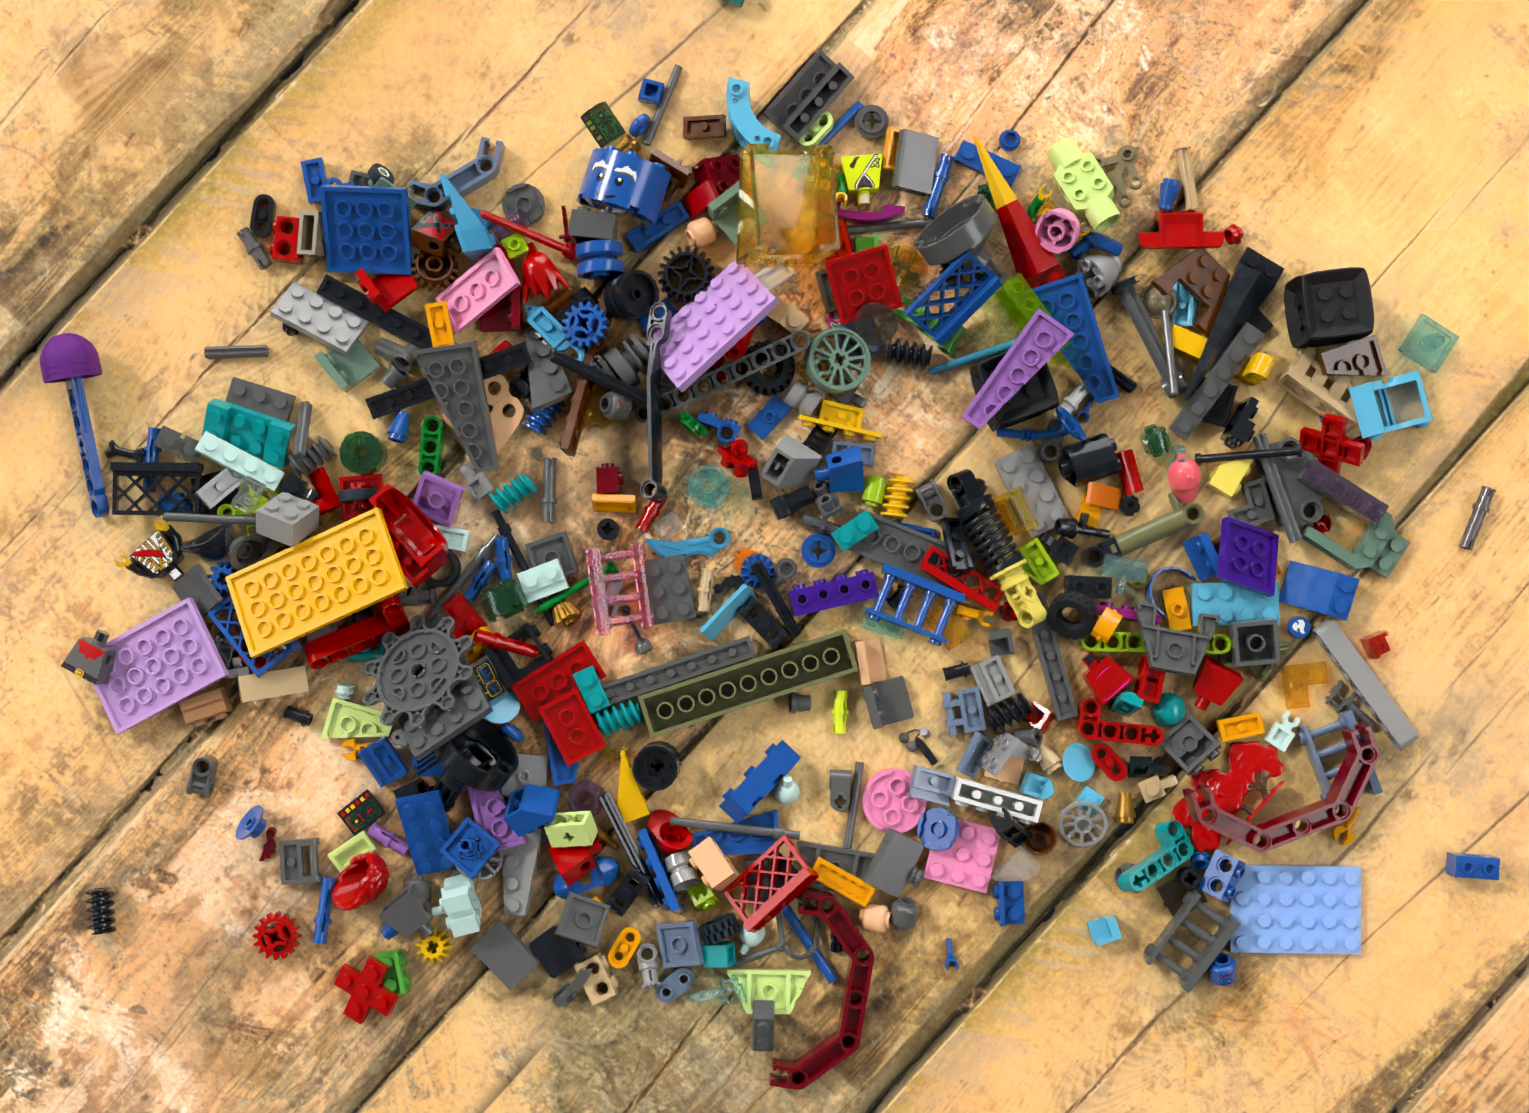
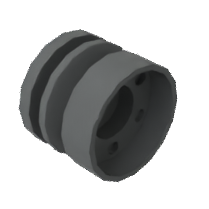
[603,333,650,387]

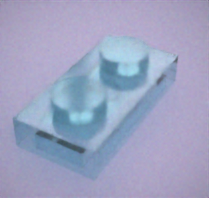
[860,607,907,639]

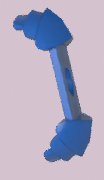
[554,856,620,900]

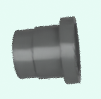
[381,362,408,389]
[788,692,811,714]

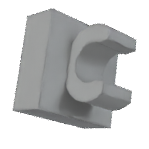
[227,657,255,679]

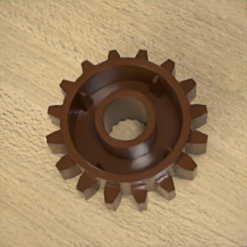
[411,250,458,292]

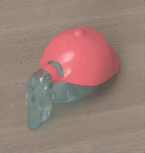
[1167,442,1201,503]

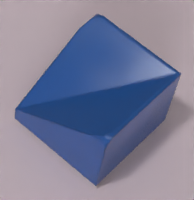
[638,78,665,105]

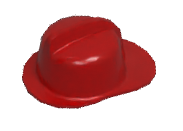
[648,809,693,854]

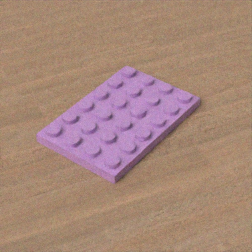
[645,258,780,393]
[93,597,229,734]

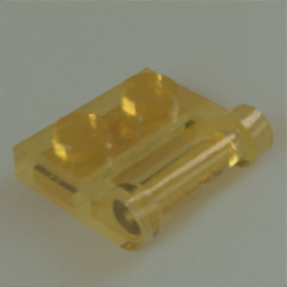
[988,486,1039,537]

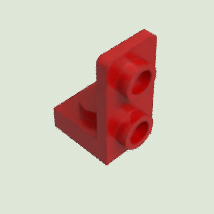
[309,467,341,516]

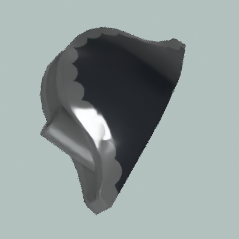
[180,524,234,562]

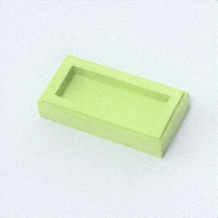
[328,830,377,873]

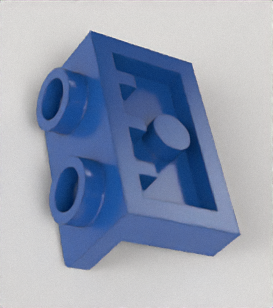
[1182,532,1219,581]
[993,879,1025,926]

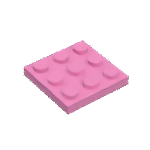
[923,818,1000,893]

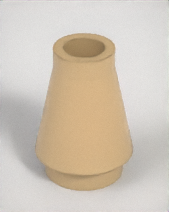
[1034,742,1062,775]

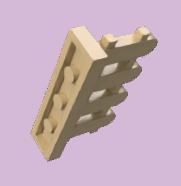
[1276,347,1362,434]

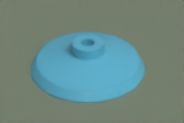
[485,689,520,724]
[1063,743,1095,782]

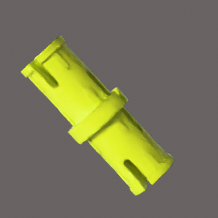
[832,690,849,734]

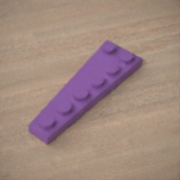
[960,308,1074,430]

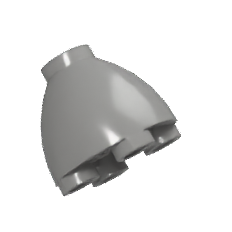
[1074,255,1123,299]

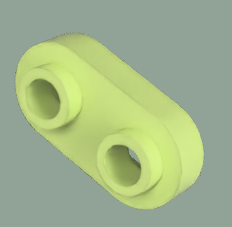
[798,111,834,149]

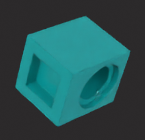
[702,941,736,968]

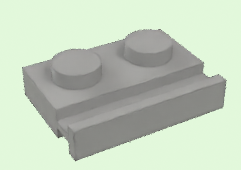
[969,654,1016,707]

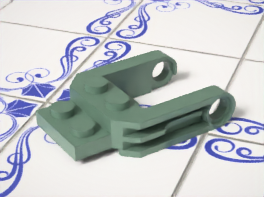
[1301,505,1410,579]

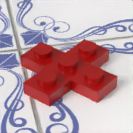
[1299,413,1366,477]
[334,956,399,1024]

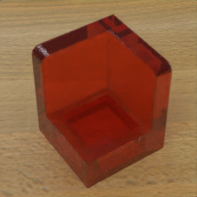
[1360,631,1391,659]

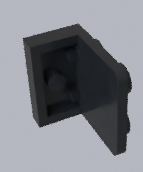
[529,922,588,978]

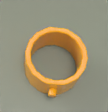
[1090,607,1123,644]

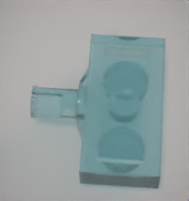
[1101,553,1149,595]

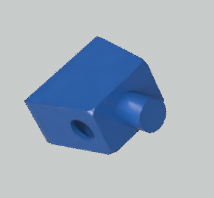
[814,447,864,492]

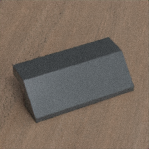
[762,49,855,141]

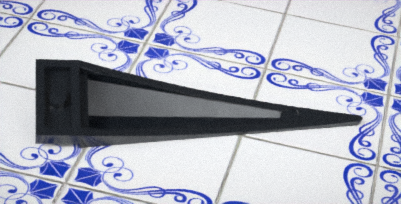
[1183,247,1284,401]

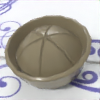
[1140,283,1177,319]

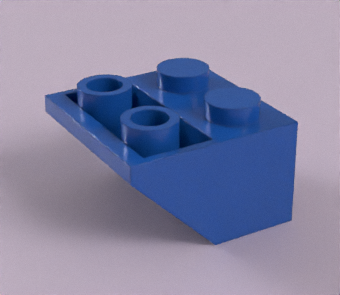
[503,784,561,837]

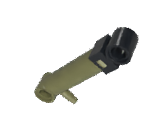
[1081,492,1205,568]

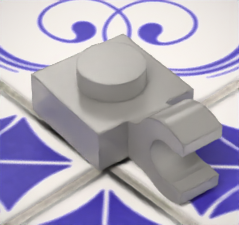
[460,462,494,502]

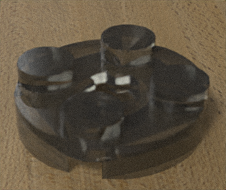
[854,302,898,346]

